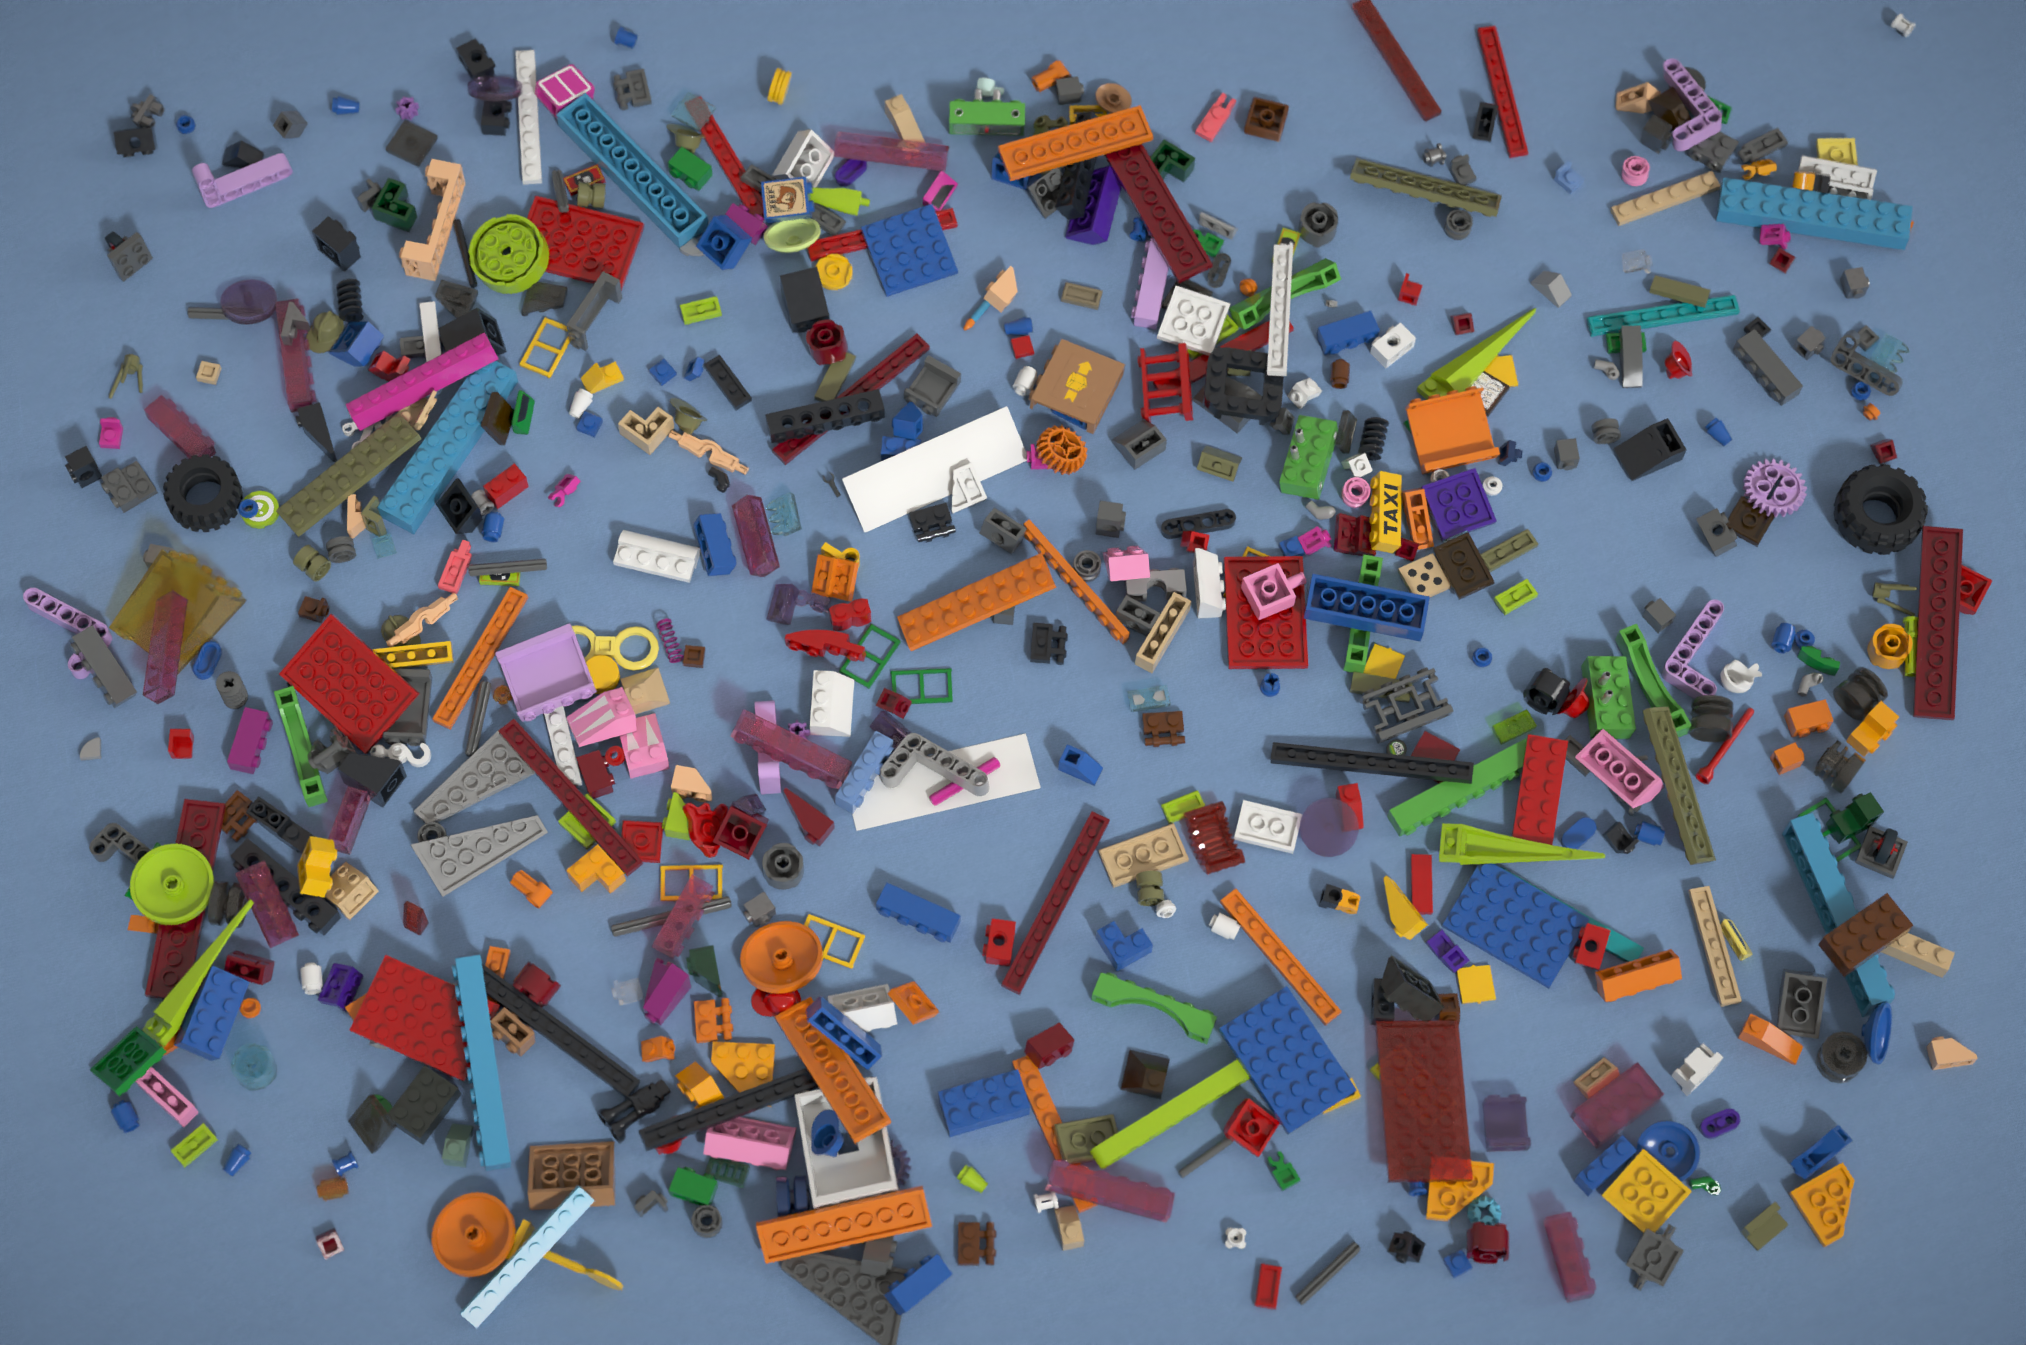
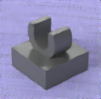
[1270,408,1294,434]

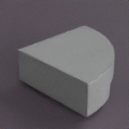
[680,237,705,257]
[80,737,101,761]

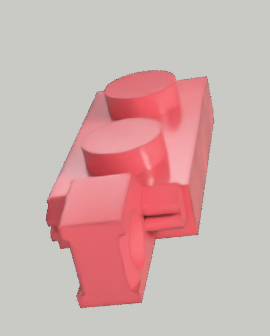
[438,540,472,594]

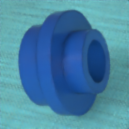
[176,115,196,134]
[1851,382,1871,400]
[1532,463,1552,482]
[238,499,259,518]
[1795,630,1815,648]
[1472,648,1492,667]

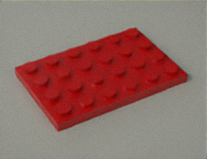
[527,196,645,291]
[1224,556,1308,669]
[279,614,420,754]
[349,955,500,1082]

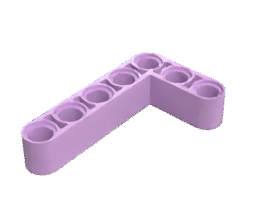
[1664,58,1722,151]
[192,153,293,208]
[23,588,112,679]
[1662,599,1724,704]
[755,700,781,795]

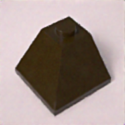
[1648,87,1692,134]
[1120,1050,1170,1099]

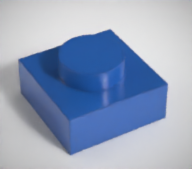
[684,357,704,382]
[649,359,677,386]
[576,412,603,438]
[1278,536,1305,556]
[1443,1249,1473,1279]

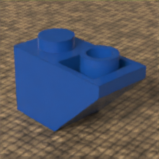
[891,402,923,440]
[1058,744,1103,786]

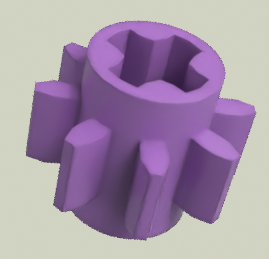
[395,97,419,121]
[785,720,810,746]

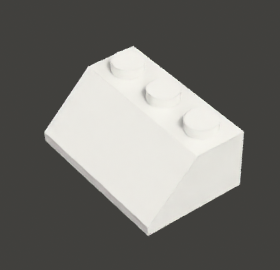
[772,130,836,188]
[1193,548,1226,618]
[810,670,854,737]
[827,984,897,1032]

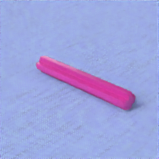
[929,757,1001,806]

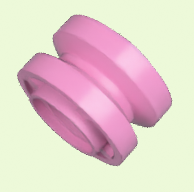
[1621,156,1650,186]
[1341,477,1370,508]

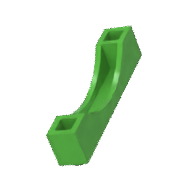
[1229,258,1342,330]
[1343,555,1383,673]
[1615,624,1692,738]
[274,686,328,808]
[1091,972,1217,1044]

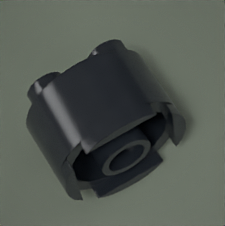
[1523,668,1570,715]

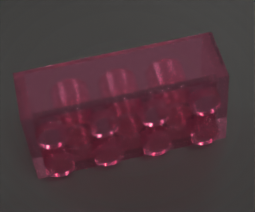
[1570,1062,1665,1149]

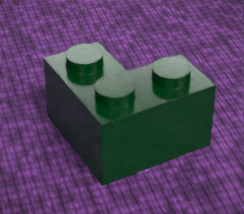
[1150,139,1195,183]
[372,177,417,232]
[1826,792,1884,844]

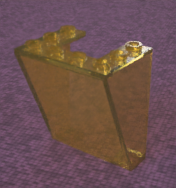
[109,549,247,675]

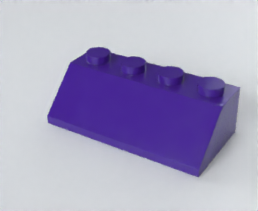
[1065,166,1122,245]

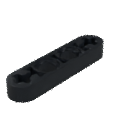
[1161,509,1236,539]

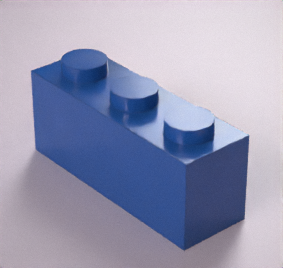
[1316,311,1380,355]
[693,513,736,576]
[1574,1135,1637,1197]
[884,1254,953,1315]

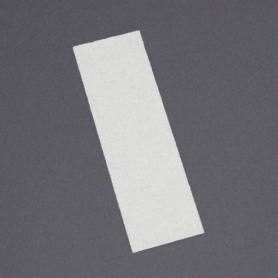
[842,406,1027,533]
[843,734,1041,831]

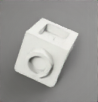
[1341,453,1372,478]

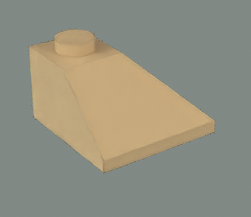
[620,667,670,714]

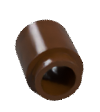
[1330,359,1350,389]

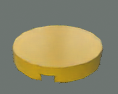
[815,254,853,290]

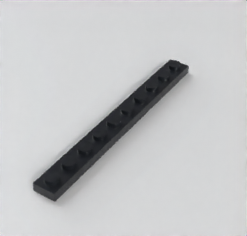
[1270,742,1474,784]
[482,964,640,1097]
[638,1068,818,1151]

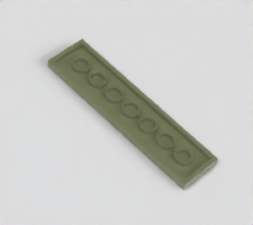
[1350,158,1502,217]
[276,412,422,537]
[1643,707,1716,865]

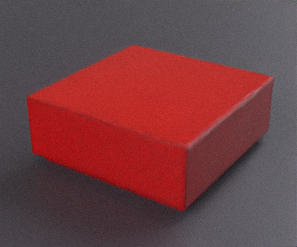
[1011,335,1034,359]

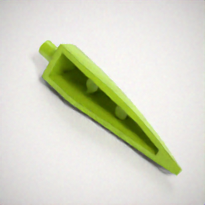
[810,188,870,216]

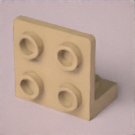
[397,390,437,431]
[325,862,379,920]

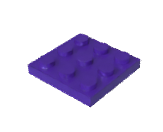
[1421,468,1497,542]

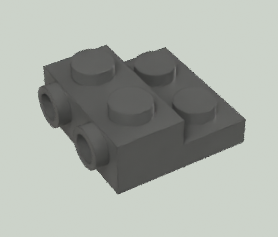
[1687,131,1739,173]
[101,461,158,513]

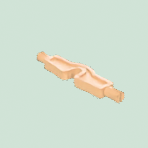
[669,430,749,475]
[386,593,458,647]

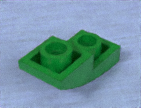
[1797,646,1840,676]

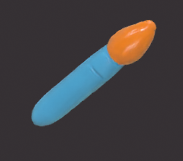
[963,300,991,330]

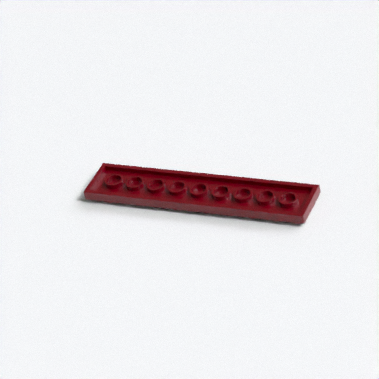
[1104,144,1213,283]
[1913,526,1963,721]
[145,799,226,999]

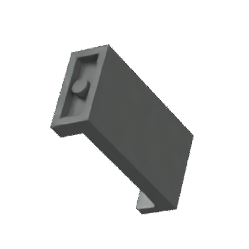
[567,272,623,351]
[383,668,432,746]

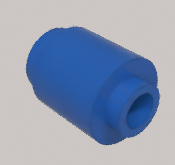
[482,512,505,542]
[1771,623,1796,654]
[1634,821,1665,846]
[111,1100,139,1133]

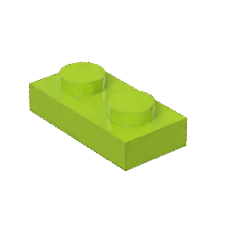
[680,296,722,325]
[1494,579,1538,615]
[170,1123,218,1168]

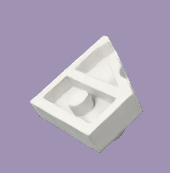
[951,463,987,514]

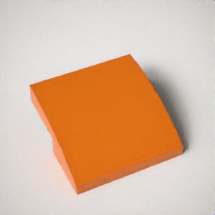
[811,554,859,601]

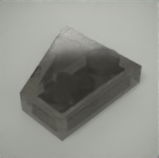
[435,280,479,318]
[521,282,568,316]

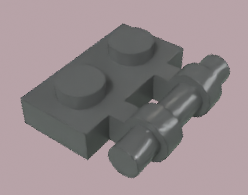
[613,69,652,110]

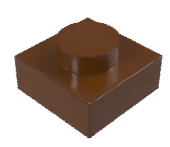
[683,645,706,668]

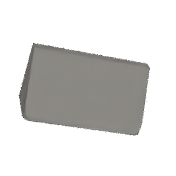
[1199,212,1238,239]

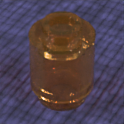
[317,1176,349,1201]

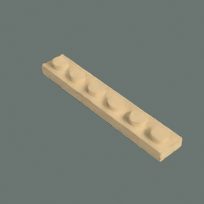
[1610,171,1721,226]
[1688,886,1742,1007]

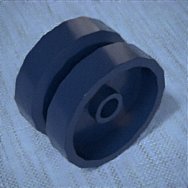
[776,1175,810,1218]

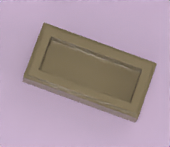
[1061,282,1103,310]

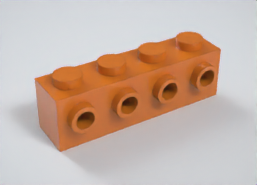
[1595,949,1682,1002]

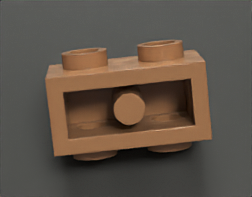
[490,1007,535,1057]

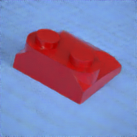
[1960,565,1993,615]
[1224,1098,1280,1157]

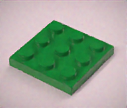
[90,1026,167,1096]

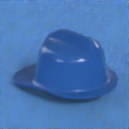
[811,1109,844,1157]

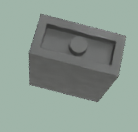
[904,355,961,417]

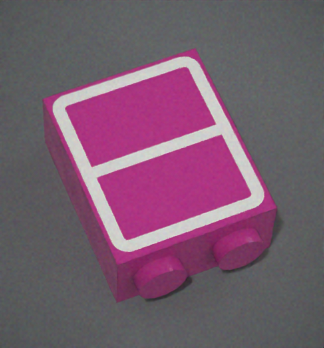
[535,64,595,119]

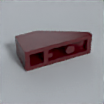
[783,788,835,847]

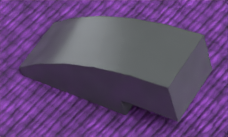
[1619,325,1643,388]

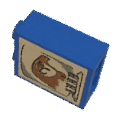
[761,177,815,223]

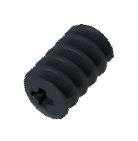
[336,279,364,322]
[1358,417,1389,461]

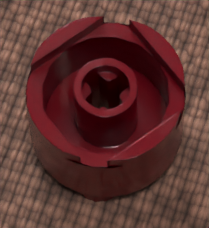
[806,320,848,365]
[512,961,561,1008]
[1467,1222,1509,1264]

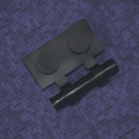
[909,503,956,543]
[1030,623,1068,665]

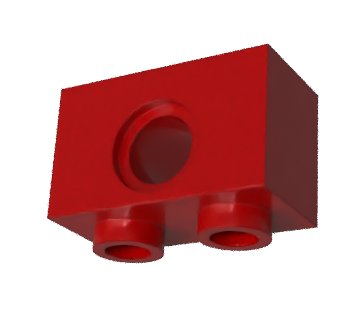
[982,918,1016,967]
[1572,923,1611,971]

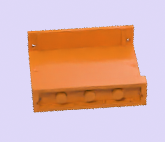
[1405,386,1500,474]

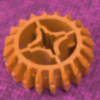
[1036,425,1088,475]

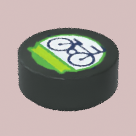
[1386,739,1407,756]

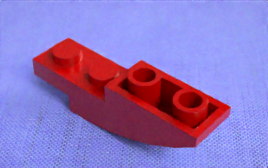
[785,630,866,662]

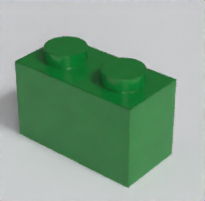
[668,147,713,191]
[668,1167,718,1206]

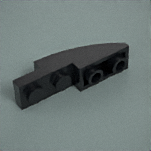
[246,796,315,853]

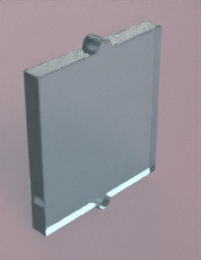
[671,92,716,131]

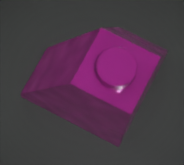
[643,958,691,1025]

